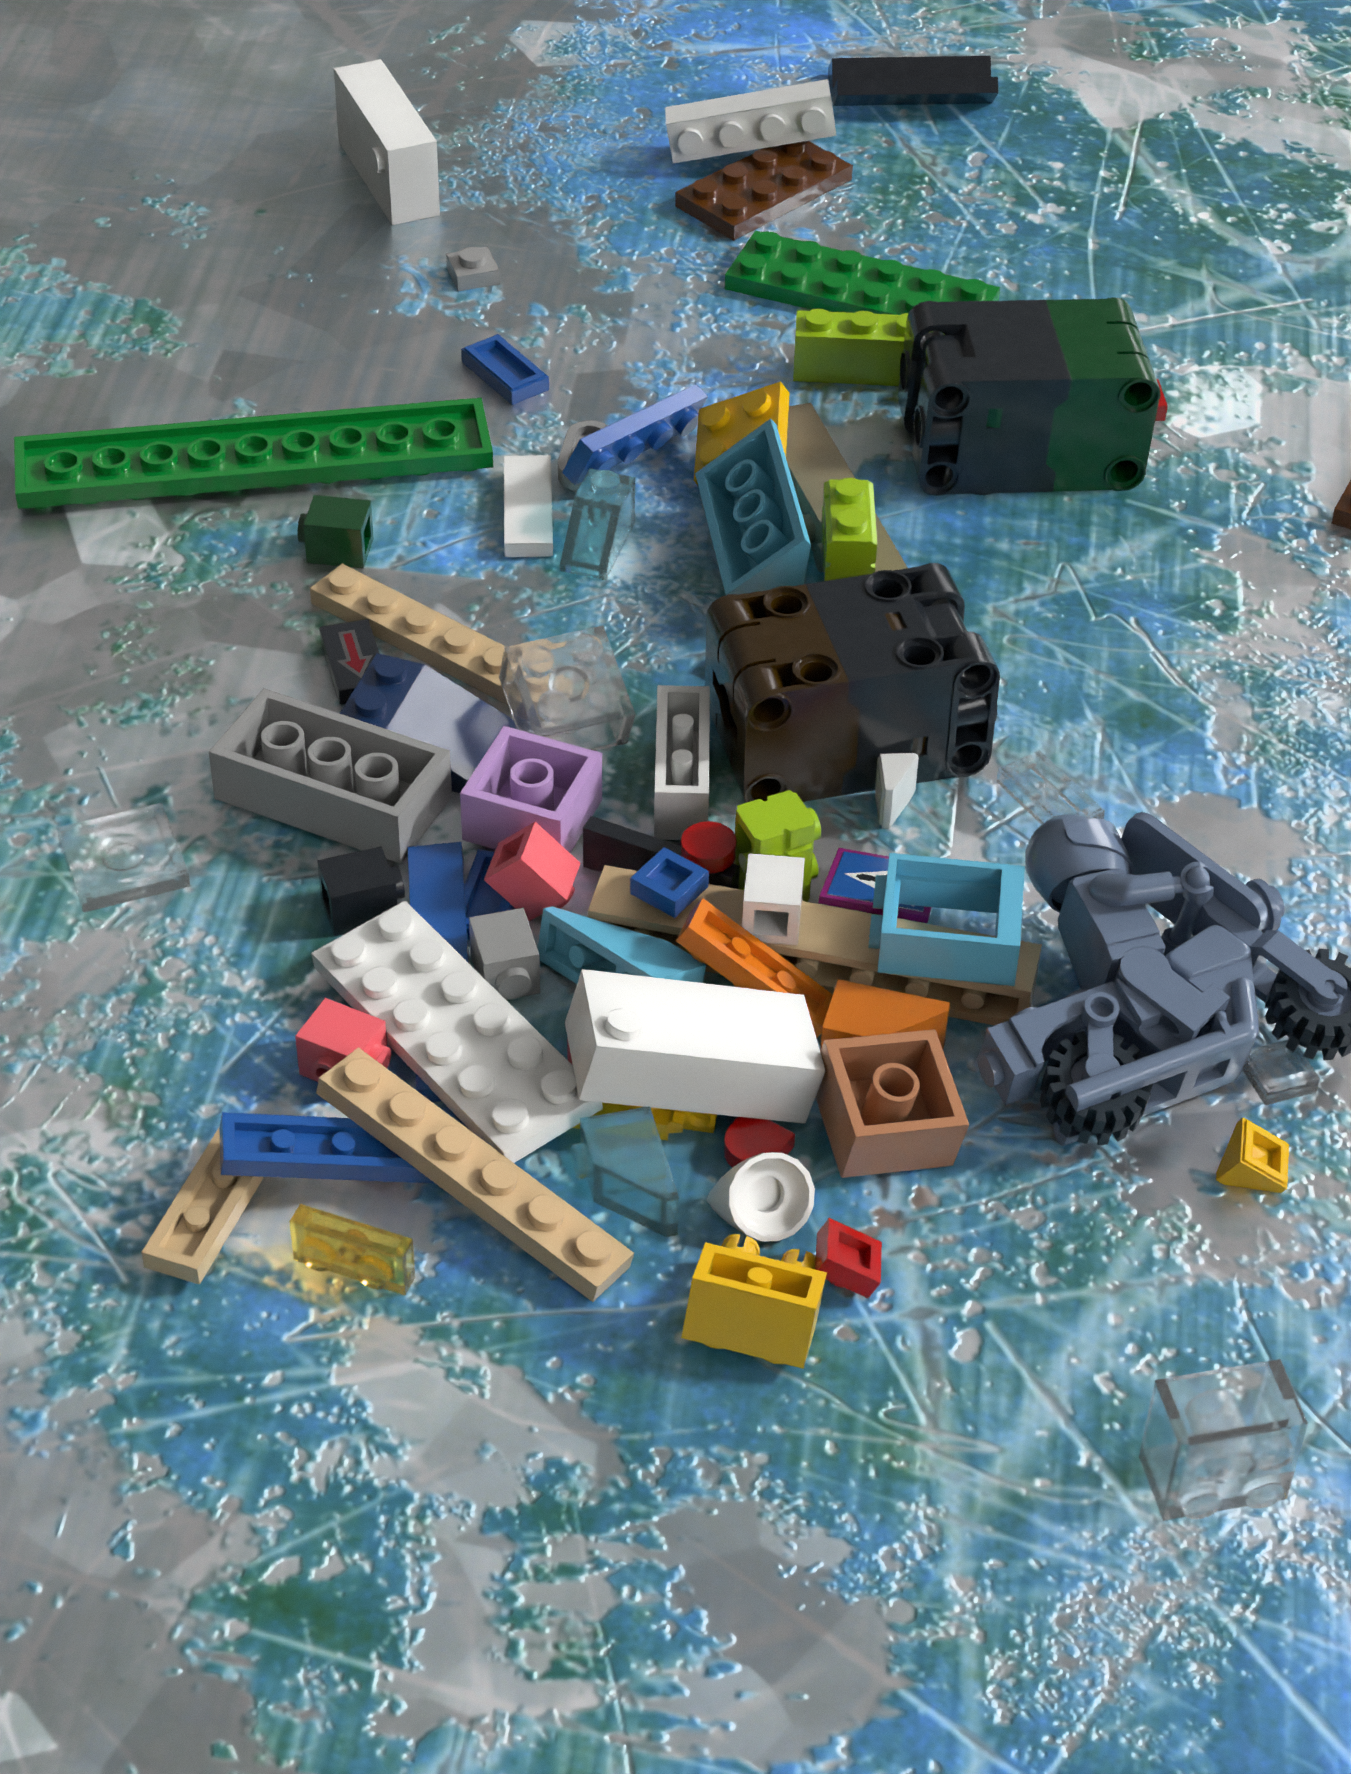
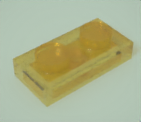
[289,1204,415,1296]

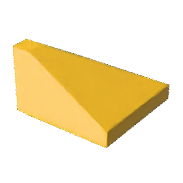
[1216,1118,1289,1193]

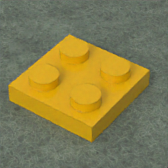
[693,381,789,485]

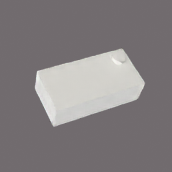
[334,59,440,225]
[565,969,825,1123]

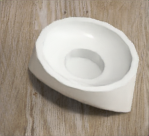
[706,1152,815,1241]

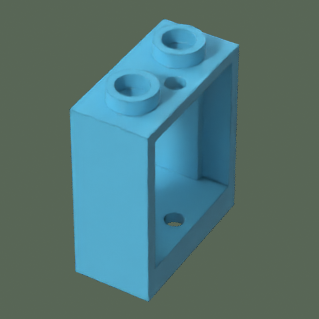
[868,853,1025,986]

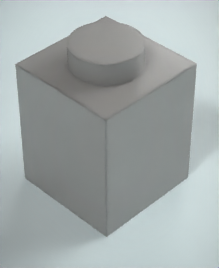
[469,908,540,1000]

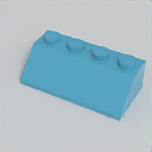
[695,418,811,595]

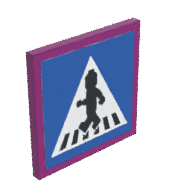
[818,848,933,923]

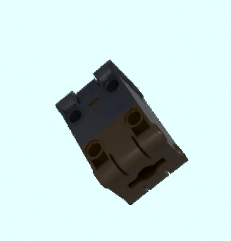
[705,563,1000,803]

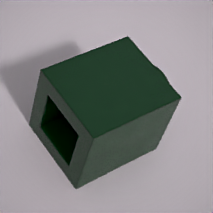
[297,495,374,569]

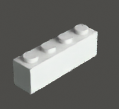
[665,79,837,164]

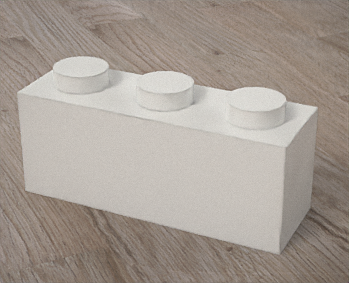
[654,685,710,840]

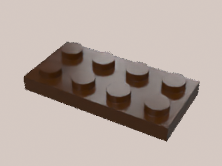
[675,141,853,241]

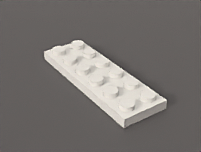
[311,901,603,1163]

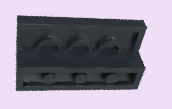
[828,56,998,106]

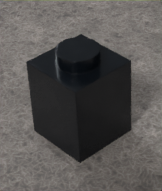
[317,846,405,937]

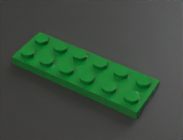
[724,230,1000,332]

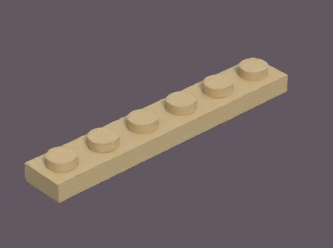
[310,564,575,723]
[316,1047,634,1302]

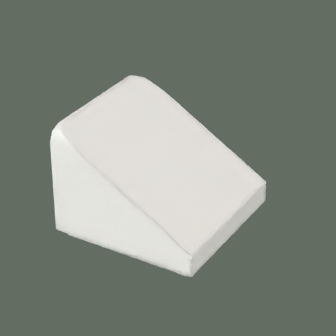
[875,753,919,829]

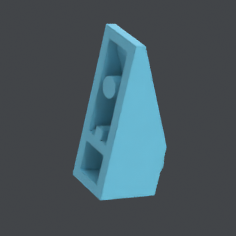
[538,906,706,984]

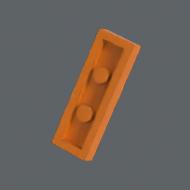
[676,898,833,1038]

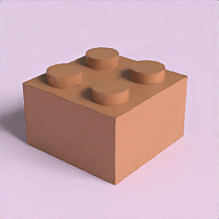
[815,1029,969,1178]

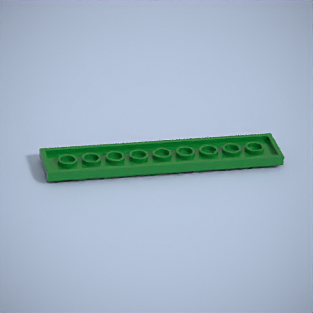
[14,397,493,509]

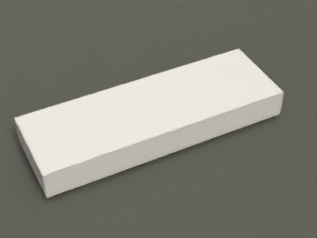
[504,455,553,557]

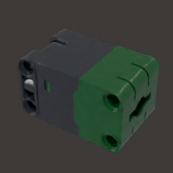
[898,297,1161,496]

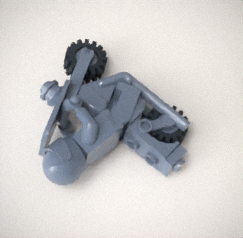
[977,812,1351,1146]

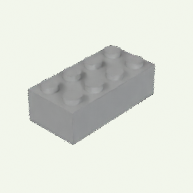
[209,688,452,864]

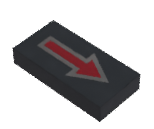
[319,619,380,704]

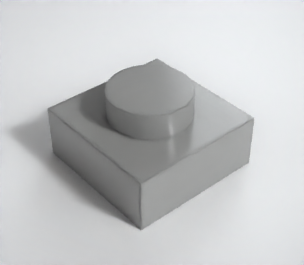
[446,247,500,291]

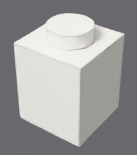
[742,853,805,945]

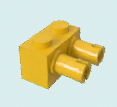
[681,1234,827,1369]

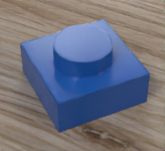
[630,847,709,918]

